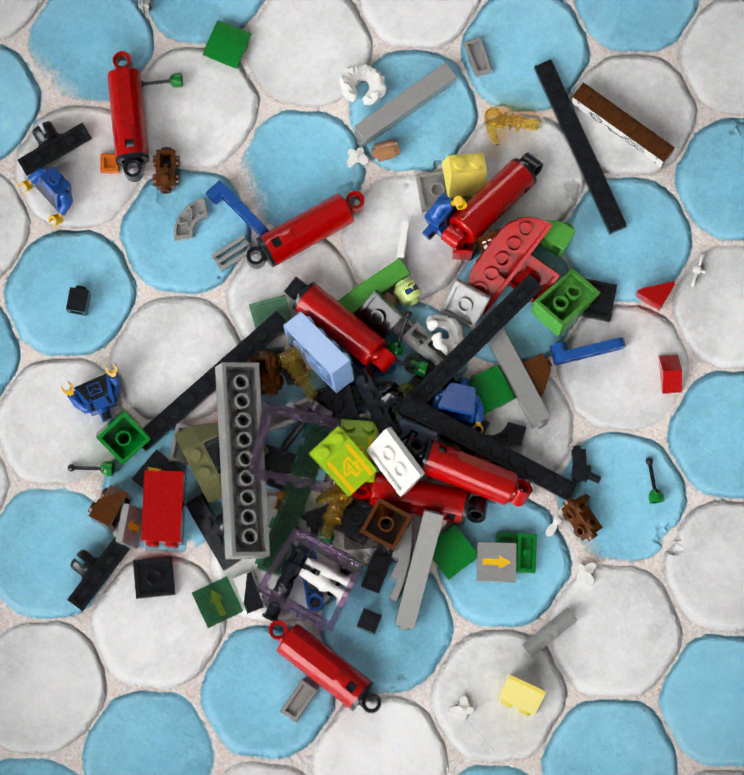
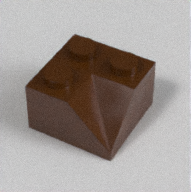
[88,485,132,532]
[360,497,414,552]

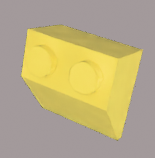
[442,153,487,198]
[498,675,546,717]

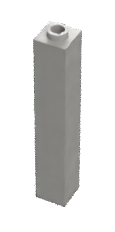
[354,62,457,146]
[487,328,551,429]
[395,508,444,630]

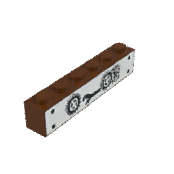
[571,82,675,168]

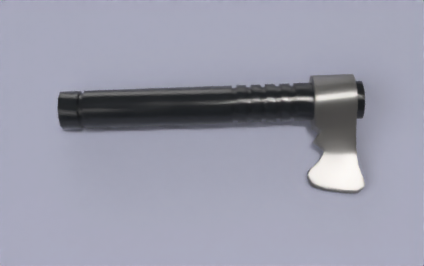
[280,399,333,451]

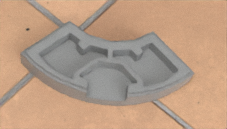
[174,198,209,242]

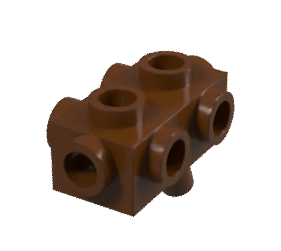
[152,147,180,194]
[251,349,284,397]
[561,494,603,542]

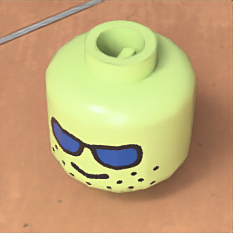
[394,277,422,307]

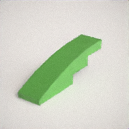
[338,258,411,314]

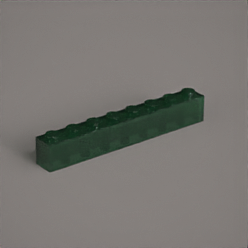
[255,423,332,577]

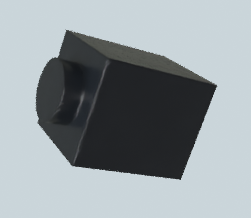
[66,285,91,316]
[357,608,382,635]

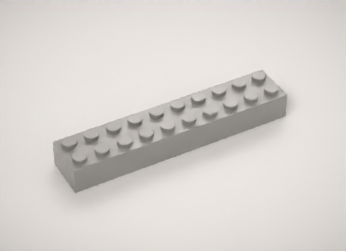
[215,362,270,559]

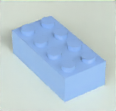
[283,312,354,393]

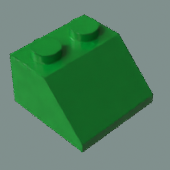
[96,408,151,465]

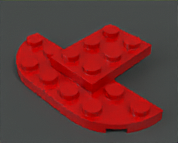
[468,217,560,315]

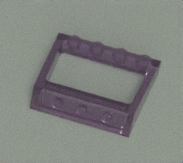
[249,401,341,493]
[256,526,366,632]

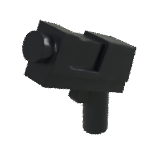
[571,445,601,484]
[302,501,339,540]

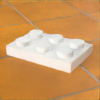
[366,427,425,497]

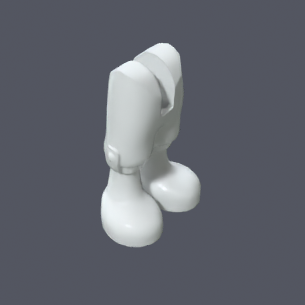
[299,557,358,607]

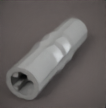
[522,608,577,657]

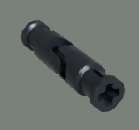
[262,544,309,621]

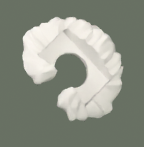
[340,63,387,106]
[426,314,465,356]

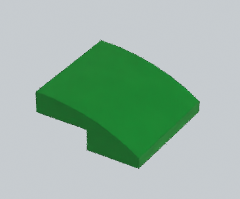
[202,20,252,69]
[469,365,516,415]
[432,524,477,580]
[495,532,537,573]

